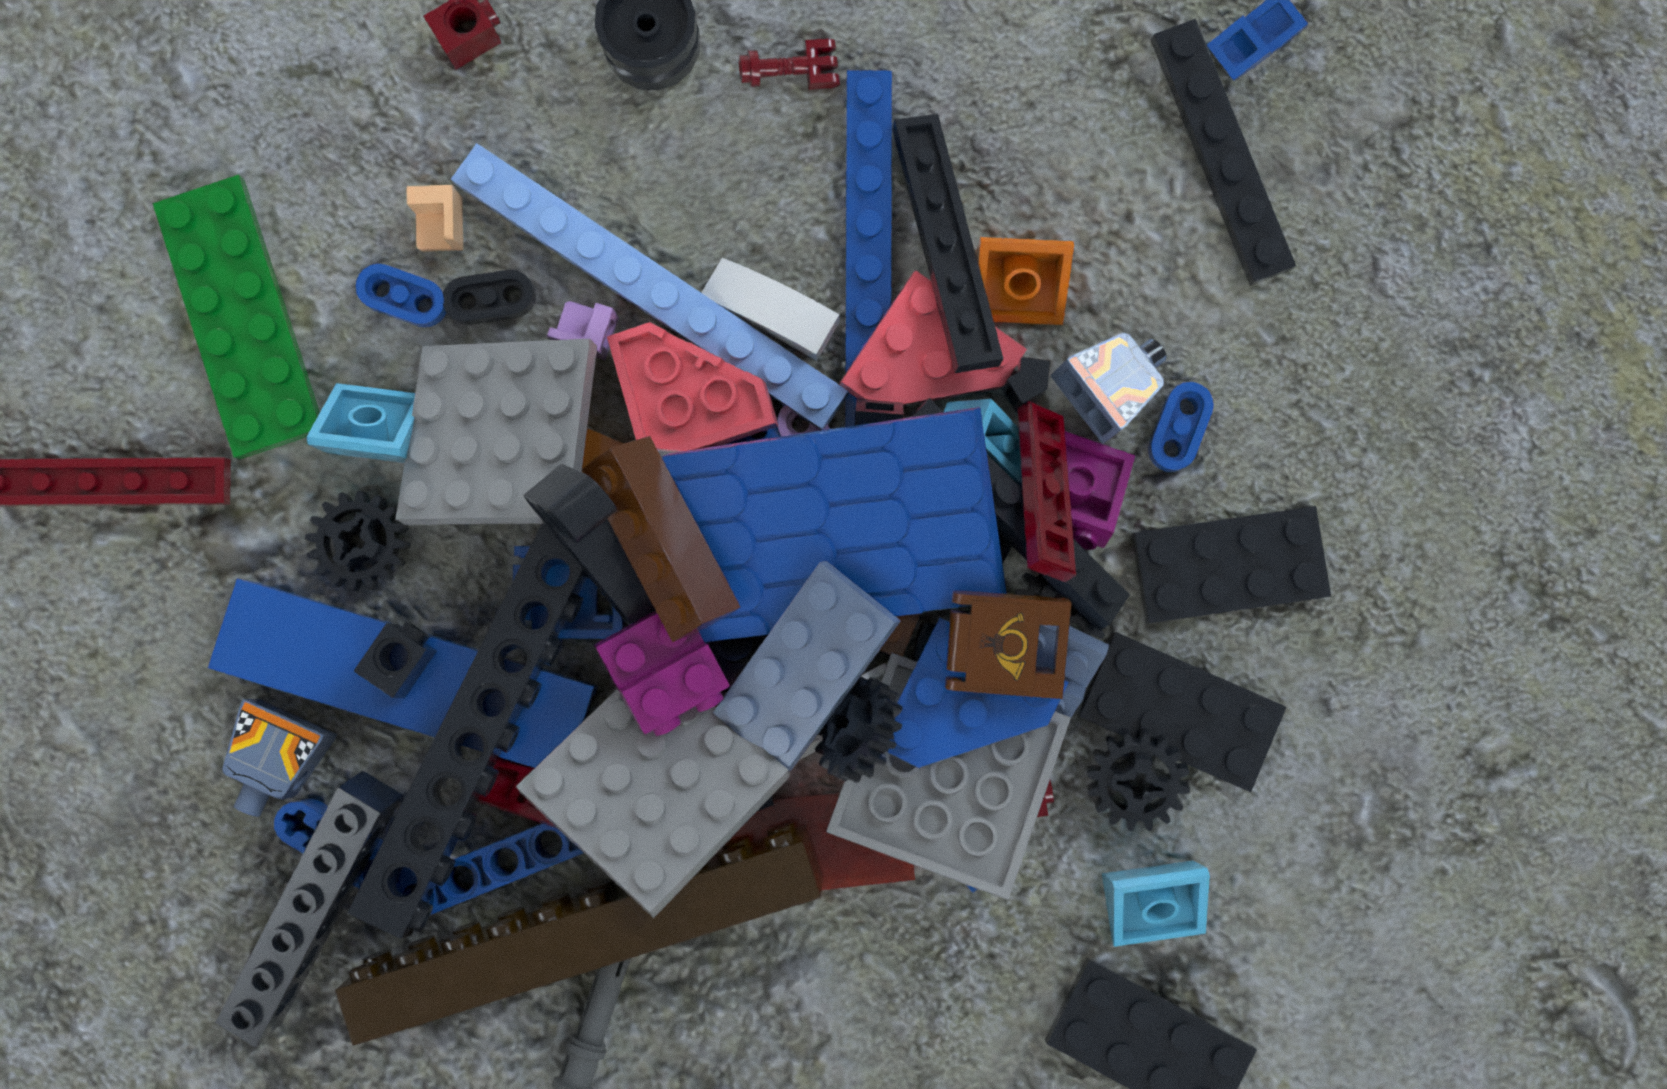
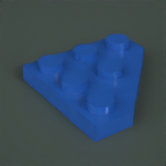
[886,618,1069,768]

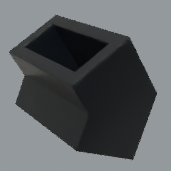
[1002,357,1050,414]

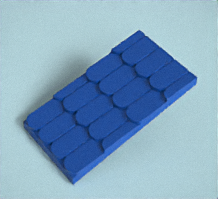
[662,407,1007,642]

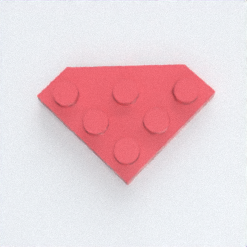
[839,270,1027,405]
[607,322,778,451]

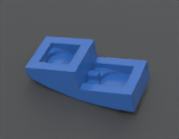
[1207,0,1308,81]

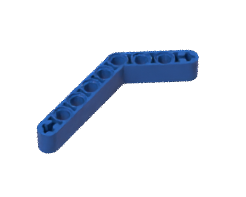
[274,799,583,915]

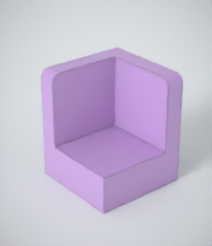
[547,301,619,360]

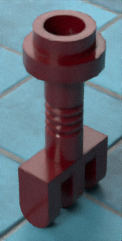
[738,38,840,90]

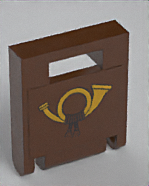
[945,590,1071,699]

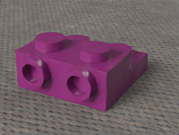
[1065,431,1135,550]
[594,611,730,736]

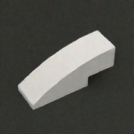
[702,258,839,361]

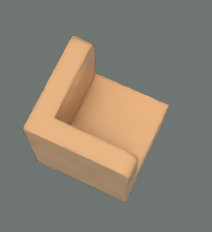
[407,185,463,252]

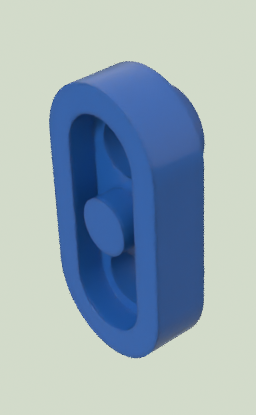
[356,264,447,327]
[1148,382,1214,472]

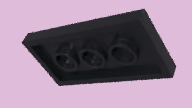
[1132,506,1331,624]
[1078,632,1287,792]
[1045,957,1257,1089]

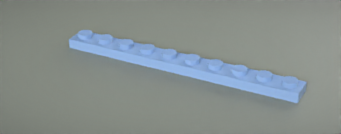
[450,143,849,430]

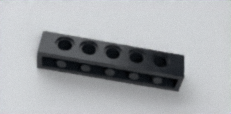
[215,770,403,1048]

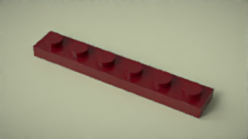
[0,457,231,507]

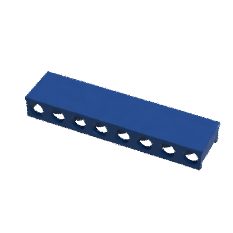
[208,578,598,768]

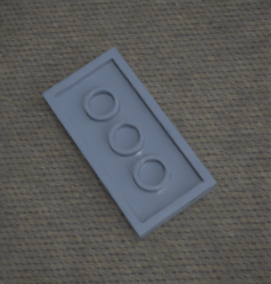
[713,561,901,772]

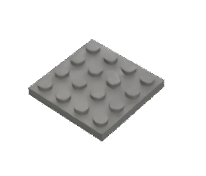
[396,339,597,525]
[826,653,1071,900]
[516,689,790,918]

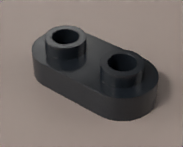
[442,269,536,325]

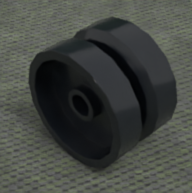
[594,0,700,90]

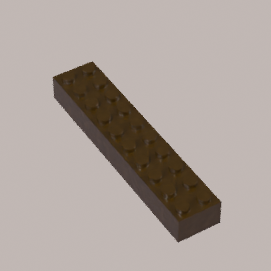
[335,822,823,1046]

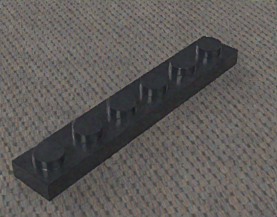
[1151,18,1296,286]
[892,114,1004,373]
[911,398,1130,631]

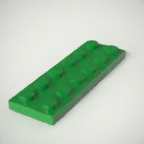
[152,175,320,460]

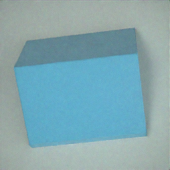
[307,383,415,463]
[1102,860,1210,947]

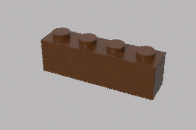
[582,436,740,642]

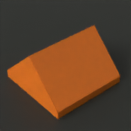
[975,237,1074,325]

